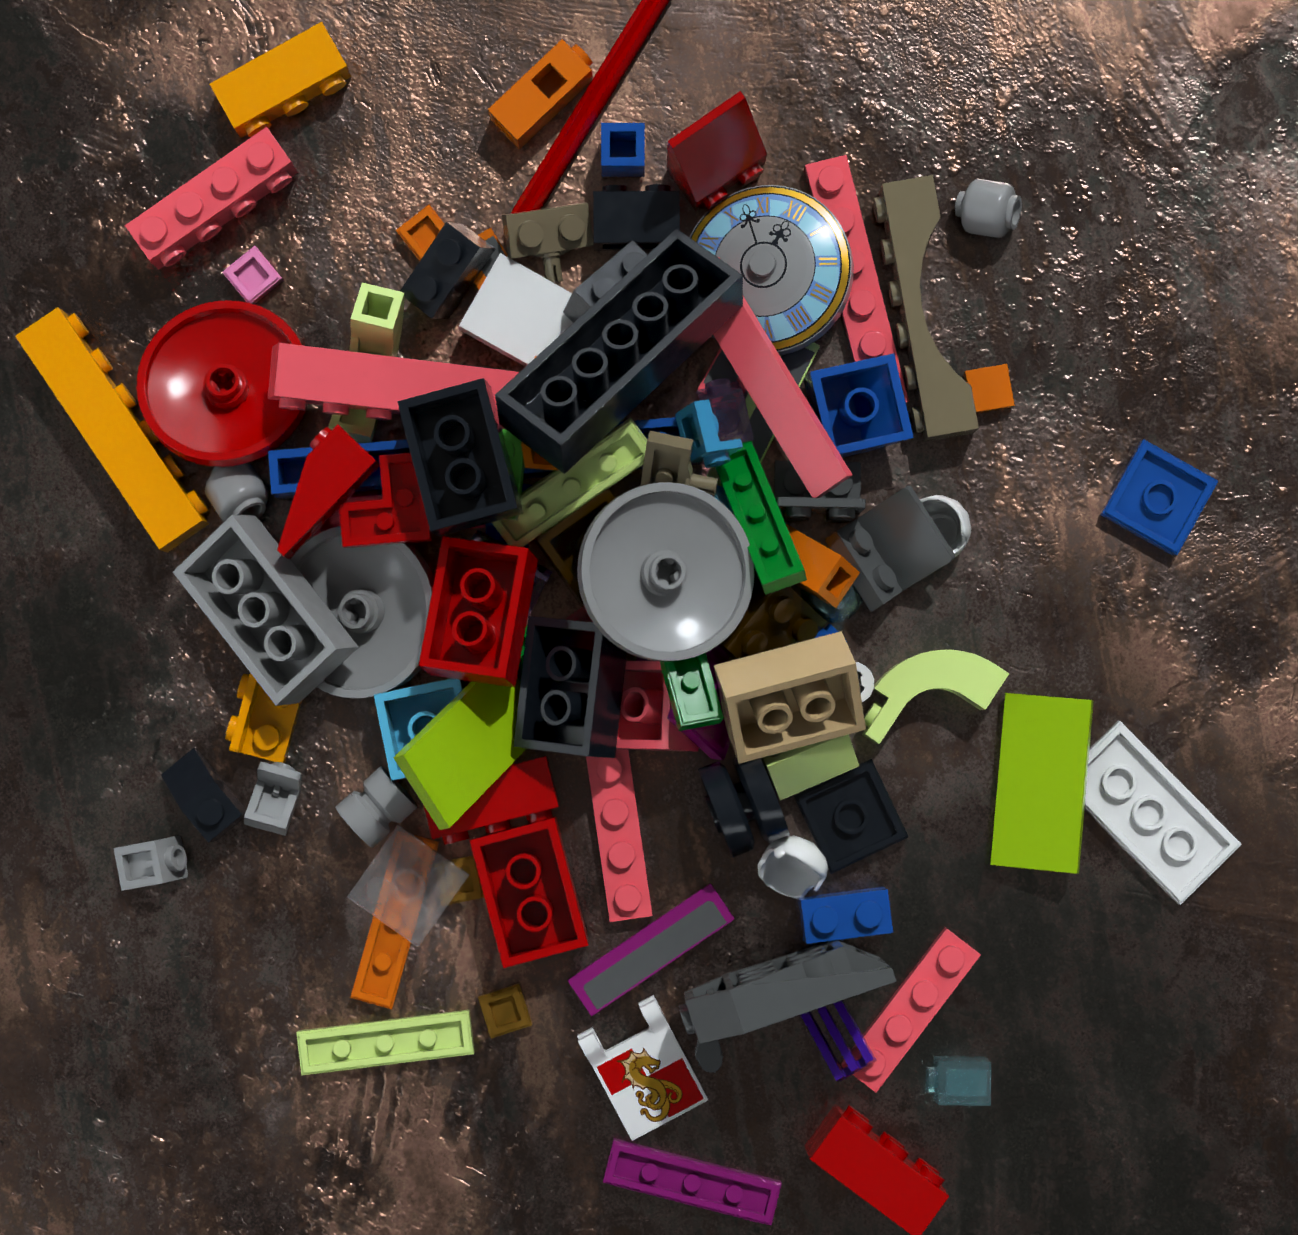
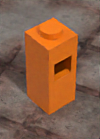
[488,39,593,150]
[786,524,860,608]

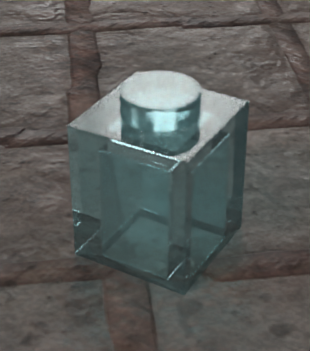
[926,1056,991,1106]

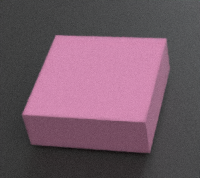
[222,246,284,304]

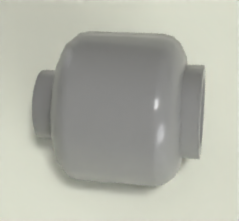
[955,179,1022,238]
[204,463,269,522]

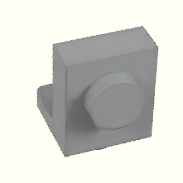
[244,762,302,836]

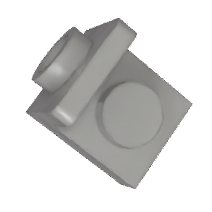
[113,835,188,891]

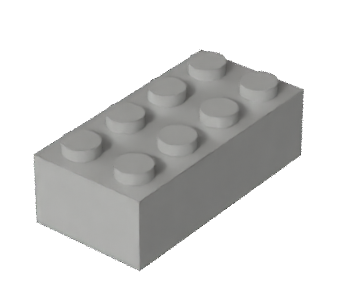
[173,515,359,706]

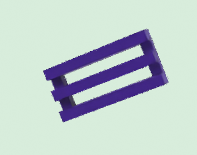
[801,1000,877,1082]

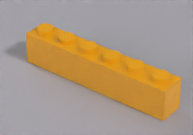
[15,307,209,553]

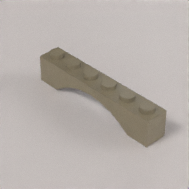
[873,175,979,442]

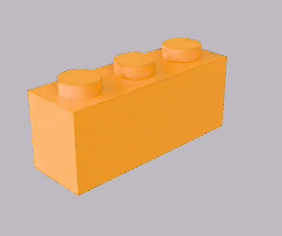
[209,22,352,138]

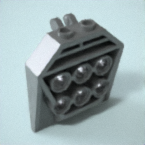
[679,940,897,1073]

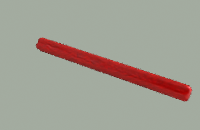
[510,0,670,214]

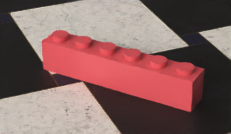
[268,343,519,429]

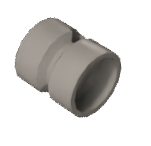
[335,766,418,848]

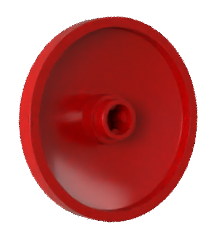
[136,300,308,467]

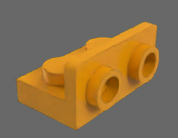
[225,673,302,763]

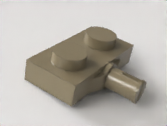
[502,202,594,282]
[640,431,718,496]

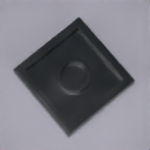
[793,759,909,874]

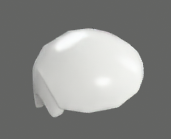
[920,495,971,557]
[758,835,828,899]

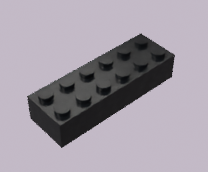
[495,228,743,474]

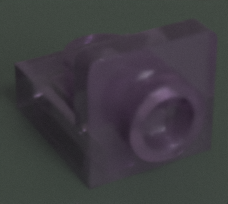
[697,378,754,443]

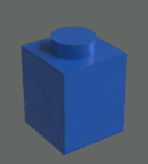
[601,123,645,177]

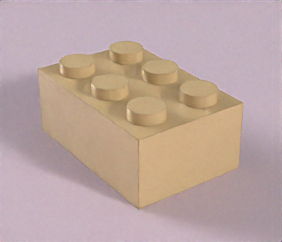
[714,631,866,764]

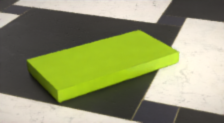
[393,678,527,830]
[990,693,1094,874]

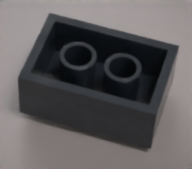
[397,378,524,537]
[513,616,627,758]

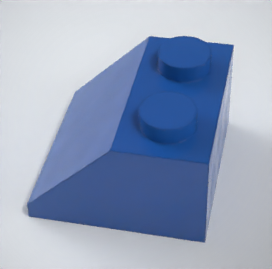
[803,353,914,458]

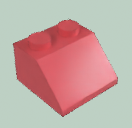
[616,661,699,752]

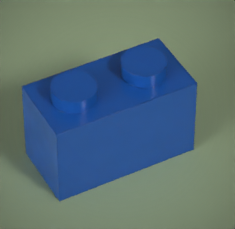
[798,887,893,944]

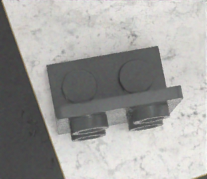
[774,460,866,523]
[824,486,955,612]

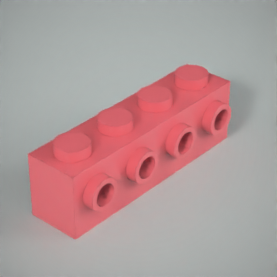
[125,127,298,270]

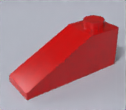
[277,424,380,559]

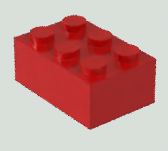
[419,536,538,688]
[469,816,589,968]
[805,1104,949,1235]

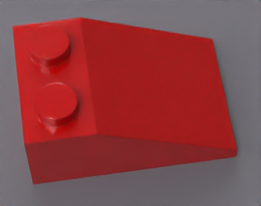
[667,91,767,211]

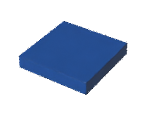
[1100,439,1218,557]

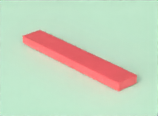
[713,257,853,498]

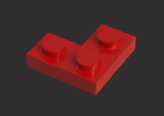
[339,453,432,548]

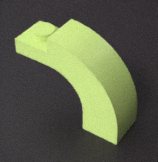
[328,282,404,443]
[862,650,1009,744]

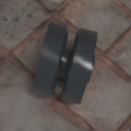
[698,755,790,858]

